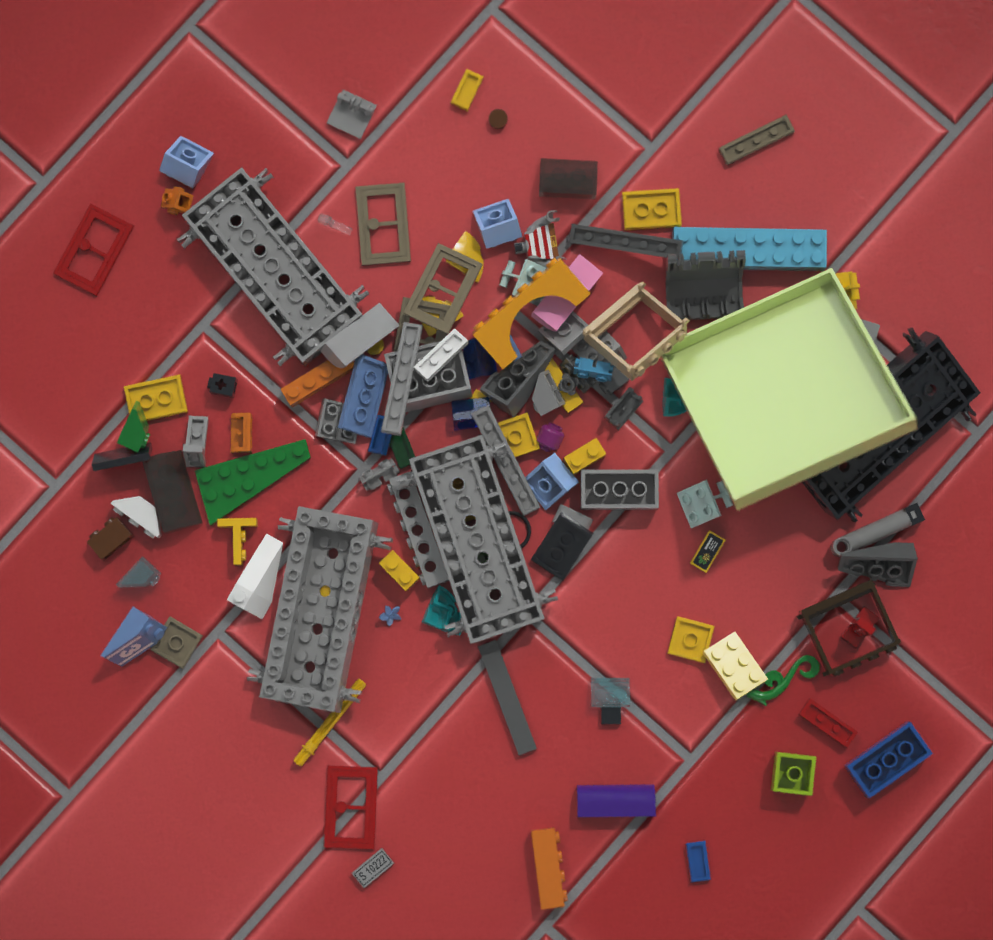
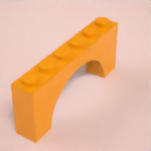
[473,257,590,369]

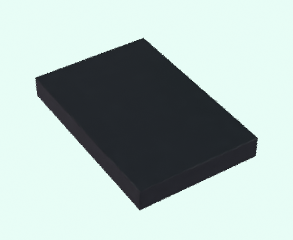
[92,442,152,471]
[531,512,594,581]

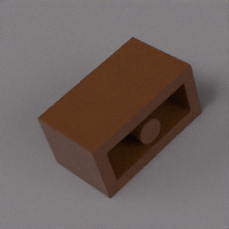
[87,517,134,561]

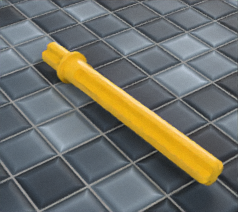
[294,679,366,766]

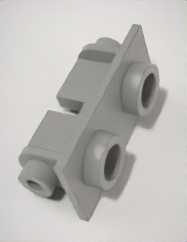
[359,458,400,491]

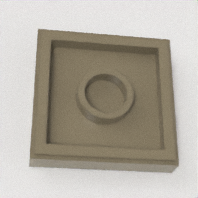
[150,616,203,669]

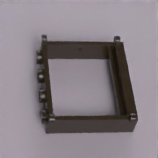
[797,580,901,677]

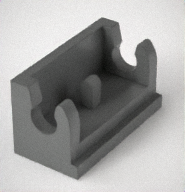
[604,387,643,430]

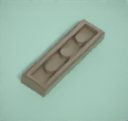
[719,115,795,166]

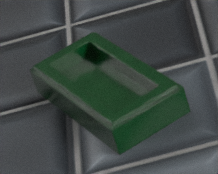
[390,427,415,469]

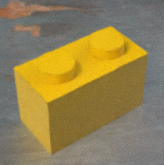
[563,438,606,475]
[379,550,420,592]

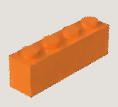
[280,360,354,408]
[531,827,568,910]

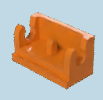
[231,413,252,453]

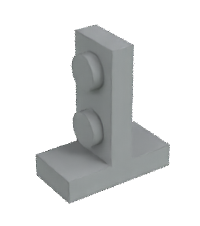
[183,416,209,468]

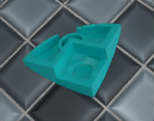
[663,378,687,417]
[422,585,462,636]

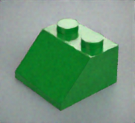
[117,401,150,452]

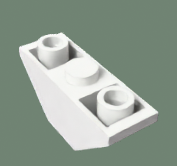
[110,496,162,538]

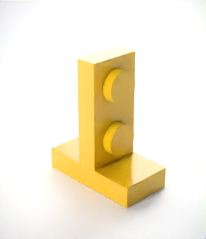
[217,518,258,566]

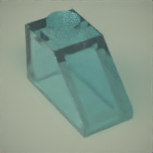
[116,556,161,588]

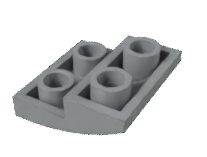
[315,399,357,444]

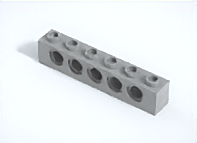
[387,471,450,588]

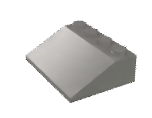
[384,341,473,412]

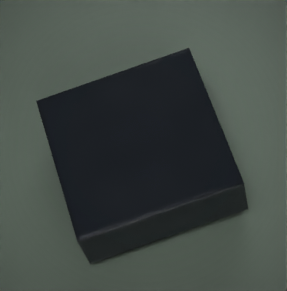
[601,705,621,724]

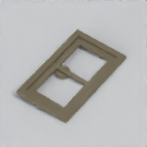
[356,183,411,266]
[403,243,483,334]
[393,297,450,352]

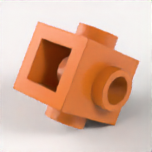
[160,186,194,215]

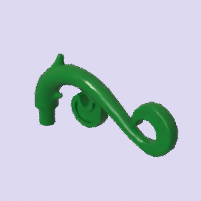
[746,655,820,706]

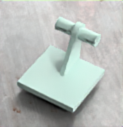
[499,259,546,306]
[677,480,733,528]

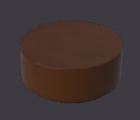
[489,109,508,129]

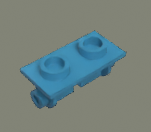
[573,357,614,382]

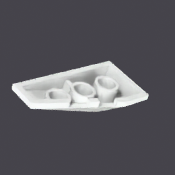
[227,534,283,619]

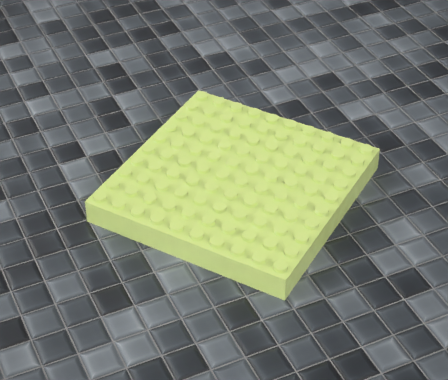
[660,268,917,510]

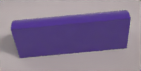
[577,784,656,817]

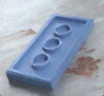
[338,355,388,438]

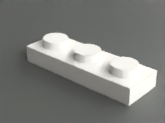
[414,328,469,382]

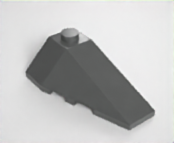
[480,341,556,417]
[838,542,918,587]

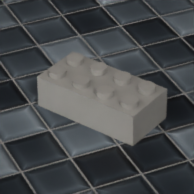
[581,470,659,510]

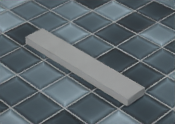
[381,322,423,436]
[471,405,540,516]

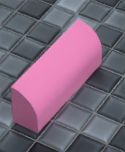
[531,254,603,331]

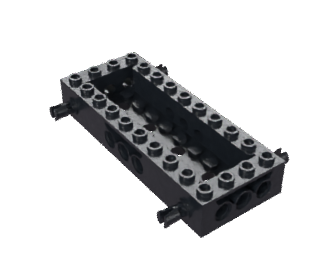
[801,328,981,522]

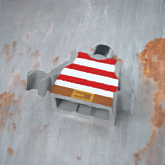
[514,210,566,268]

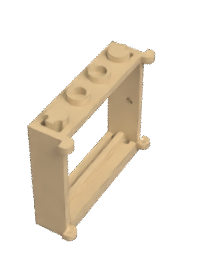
[583,281,689,381]

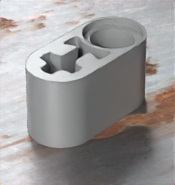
[552,504,593,530]

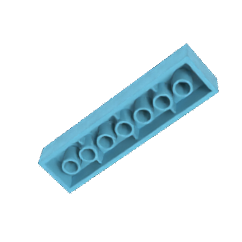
[672,227,827,271]

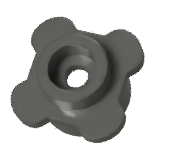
[558,373,580,395]

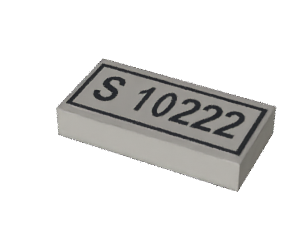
[352,848,394,888]

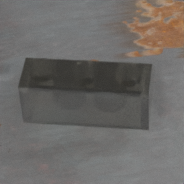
[539,158,597,199]

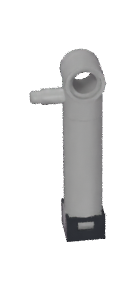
[830,503,925,557]

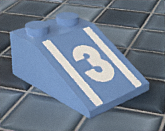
[101,607,167,666]

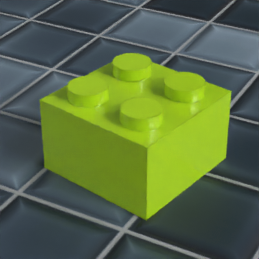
[771,752,816,796]

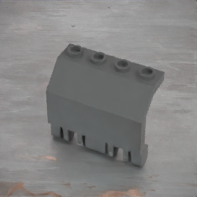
[665,250,746,320]

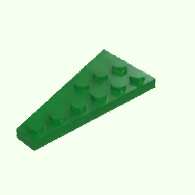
[195,439,311,526]

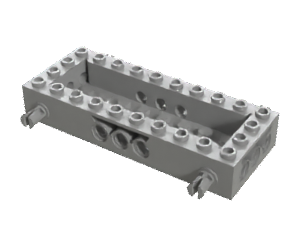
[177,167,370,366]
[395,435,558,644]
[247,506,393,713]

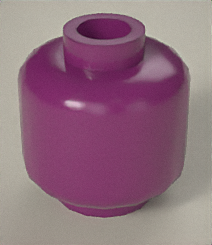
[536,422,564,452]

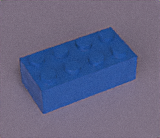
[844,721,933,798]

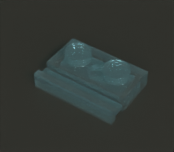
[591,678,630,707]

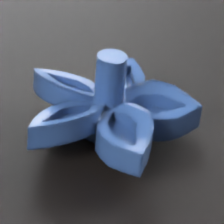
[379,606,402,626]

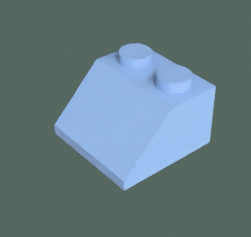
[159,136,214,188]
[473,199,522,249]
[525,453,579,510]

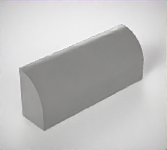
[320,303,400,368]

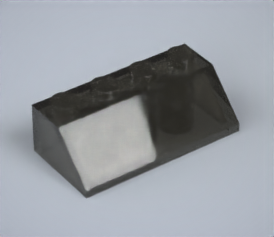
[142,450,203,534]

